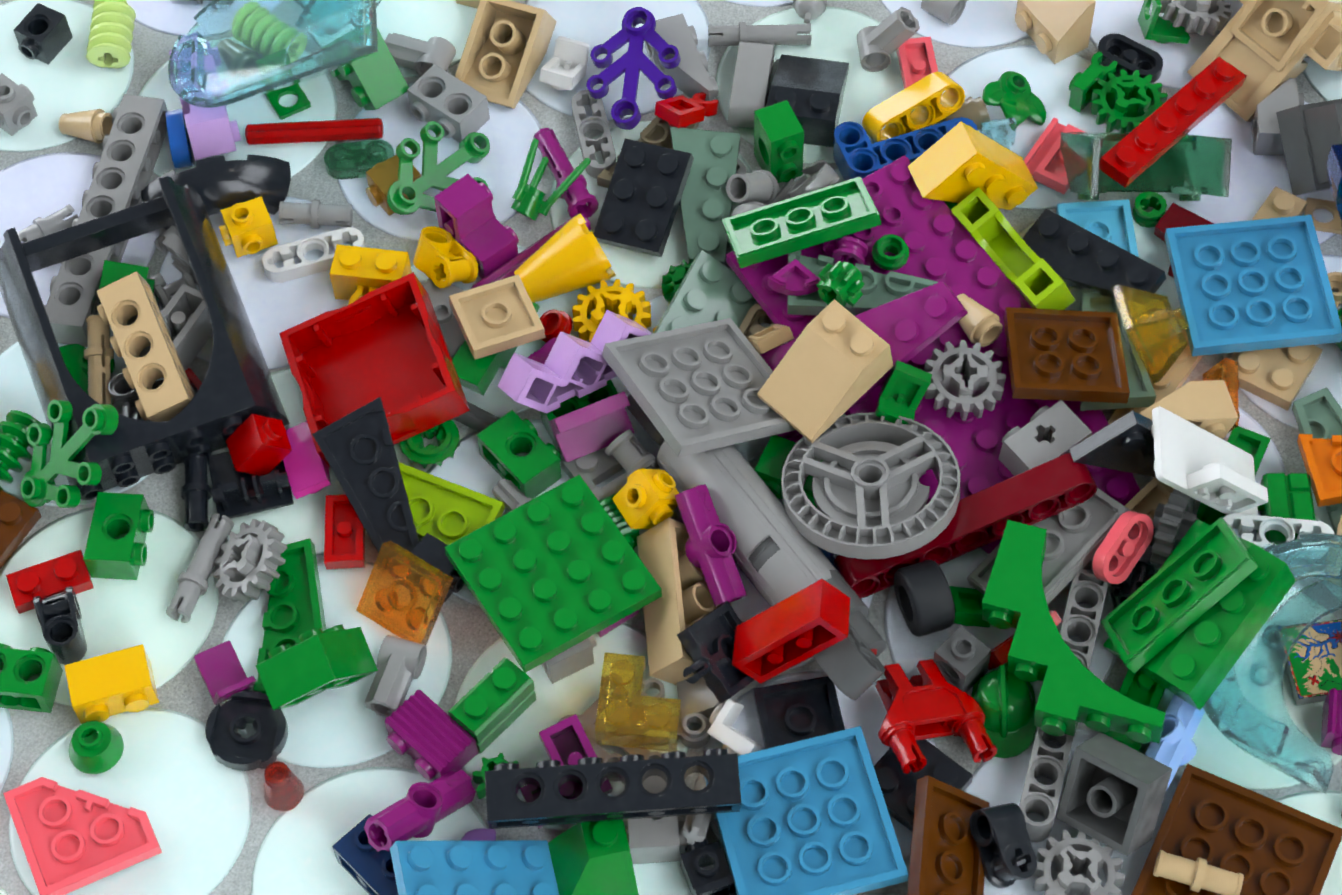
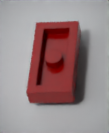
[324,494,365,570]
[6,549,94,614]

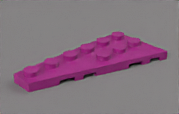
[760,281,968,443]

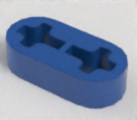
[165,108,193,169]

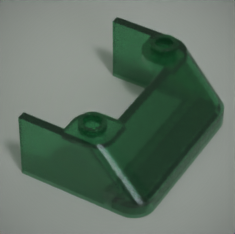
[1060,132,1232,201]

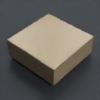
[746,324,794,354]

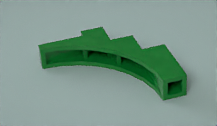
[982,520,1166,743]

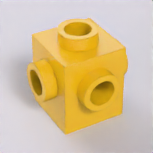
[218,197,278,258]
[612,468,679,529]

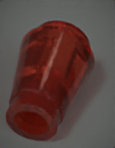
[264,762,304,811]

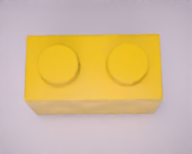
[64,644,159,724]

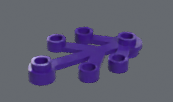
[586,7,681,130]

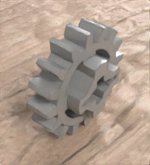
[1160,0,1232,36]
[924,340,1006,420]
[213,519,287,604]
[1033,829,1125,895]

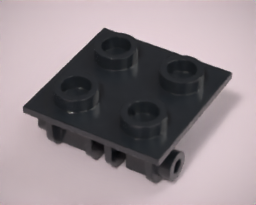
[207,451,294,521]

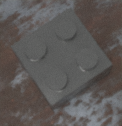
[1056,732,1172,856]

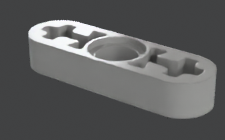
[571,90,616,179]

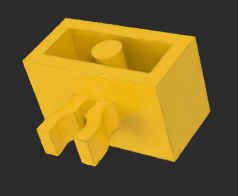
[329,244,412,305]

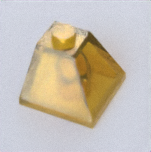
[1112,285,1188,384]

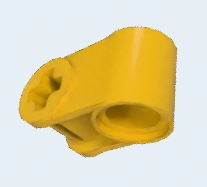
[413,226,478,288]

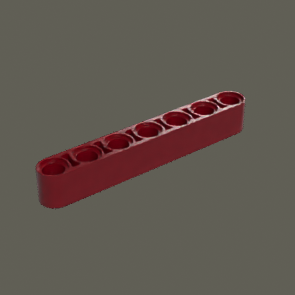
[834,453,1097,599]

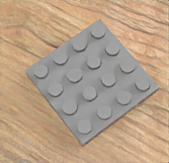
[602,318,796,458]

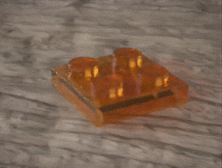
[356,541,454,645]

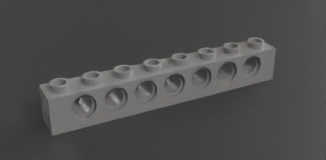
[44,94,168,347]

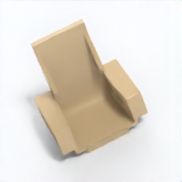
[1187,0,1342,122]

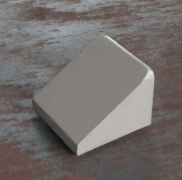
[677,677,720,720]

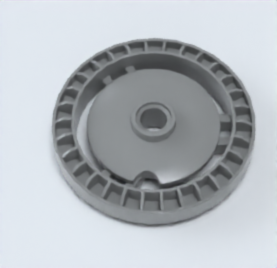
[781,412,960,560]

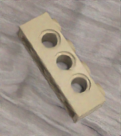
[96,271,195,422]

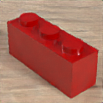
[732,579,851,684]

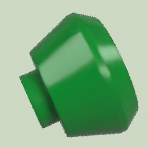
[68,721,124,774]

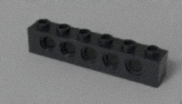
[485,748,741,829]

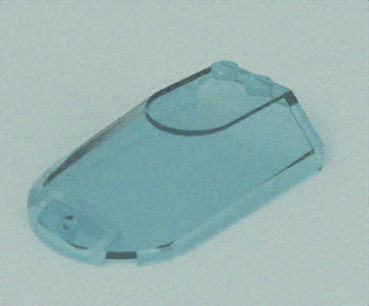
[168,0,378,108]

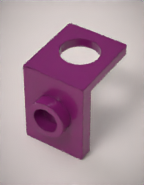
[193,640,256,705]

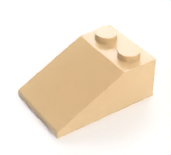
[455,0,557,109]
[757,299,893,443]

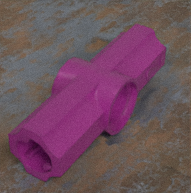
[675,484,747,607]
[364,769,476,852]

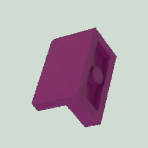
[549,391,635,462]

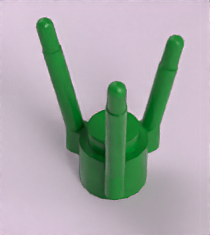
[511,138,591,221]

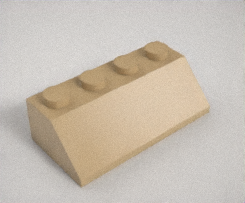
[637,518,732,685]

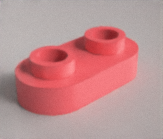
[1092,511,1154,584]

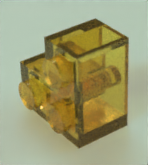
[595,652,682,752]

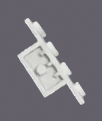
[1151,406,1268,515]

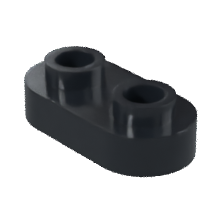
[1097,34,1163,83]

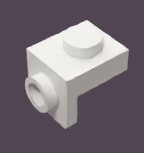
[539,36,590,90]
[707,699,765,756]

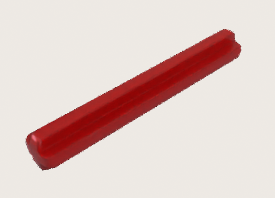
[245,118,384,145]

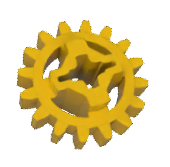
[572,279,652,343]

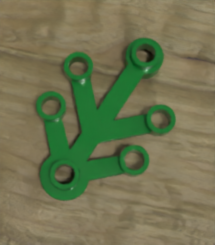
[387,121,490,215]
[20,400,119,508]

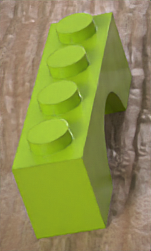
[950,187,1076,310]

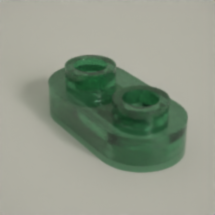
[324,139,395,180]

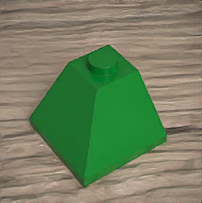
[548,820,639,895]

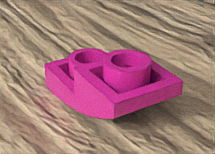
[283,421,331,499]

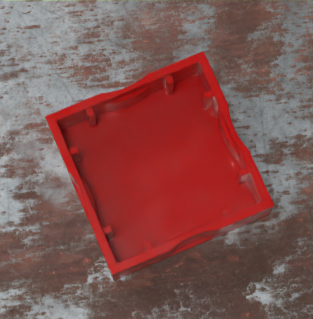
[279,272,470,471]

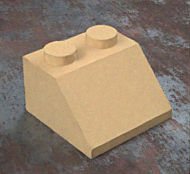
[1015,0,1096,64]

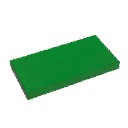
[722,177,882,268]
[1100,517,1259,673]

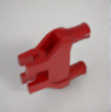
[875,659,998,774]

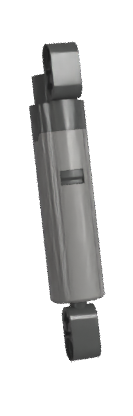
[627,394,887,700]

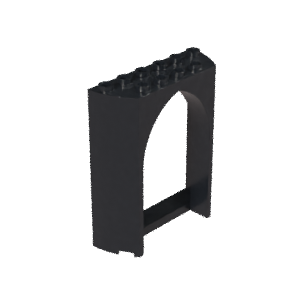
[0,176,290,500]

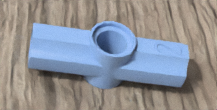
[1145,694,1210,791]

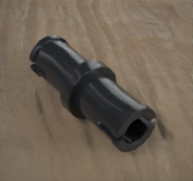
[181,453,212,532]

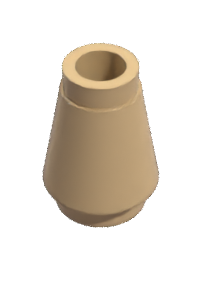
[59,109,113,144]
[957,294,1003,347]

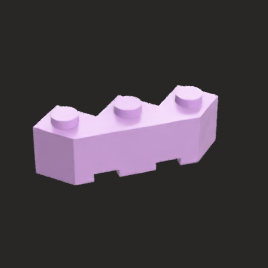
[169,41,242,160]
[498,310,652,414]

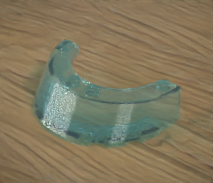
[1203,534,1342,794]

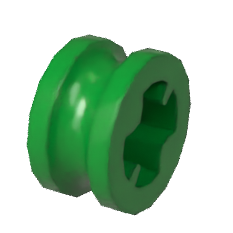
[1132,191,1167,228]

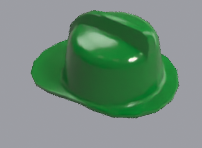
[971,665,1036,759]

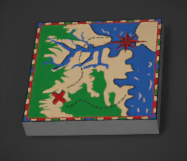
[1275,619,1342,705]

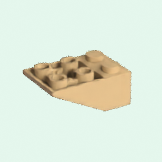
[1139,380,1238,439]

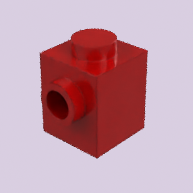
[226,414,292,476]

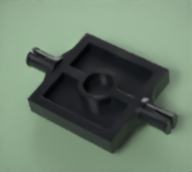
[677,601,754,703]

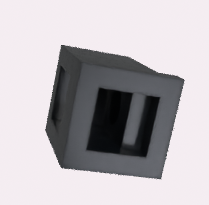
[680,839,736,895]

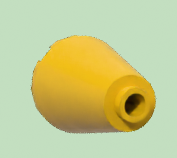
[514,213,616,303]

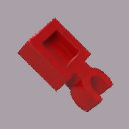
[654,92,719,128]

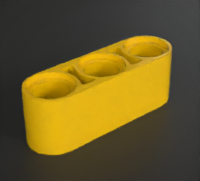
[862,72,965,142]

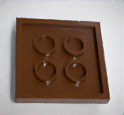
[1003,307,1130,404]

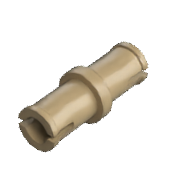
[1153,850,1244,895]

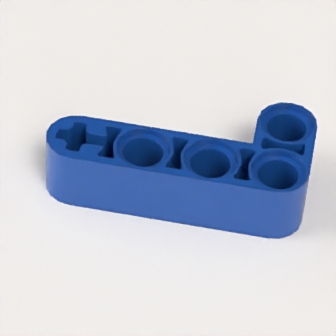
[833,117,978,181]

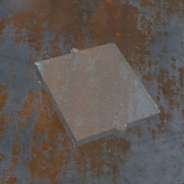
[872,599,948,662]

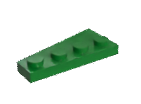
[253,538,326,694]

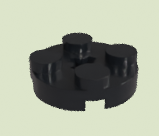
[205,691,288,771]

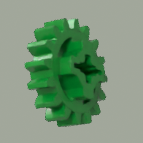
[1091,69,1168,138]

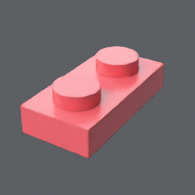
[896,36,942,95]

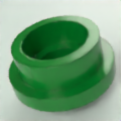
[872,234,909,270]

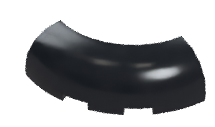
[141,155,291,230]

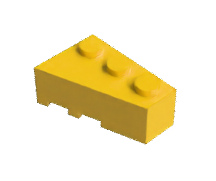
[908,121,1038,210]

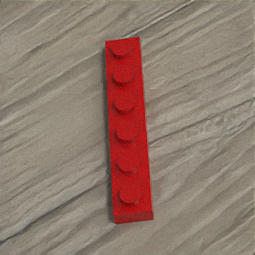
[1097,57,1247,188]

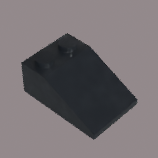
[766,54,849,147]

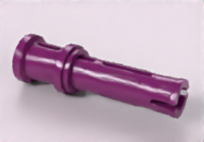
[533,128,599,218]

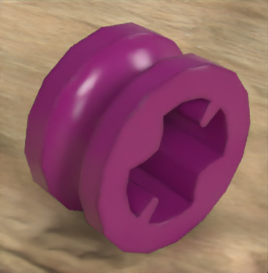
[832,237,868,266]

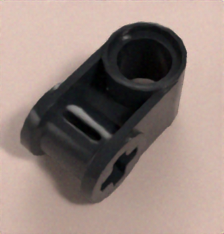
[33,586,87,665]
[970,803,1037,888]

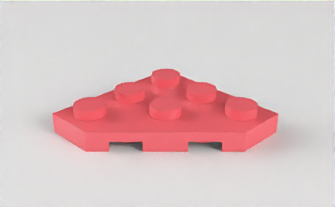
[3,777,162,895]

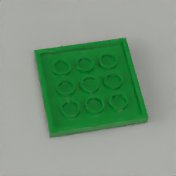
[444,474,662,673]

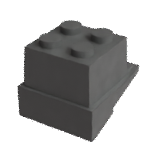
[1276,99,1342,196]

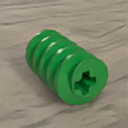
[0,410,41,491]

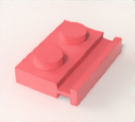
[1024,117,1099,195]

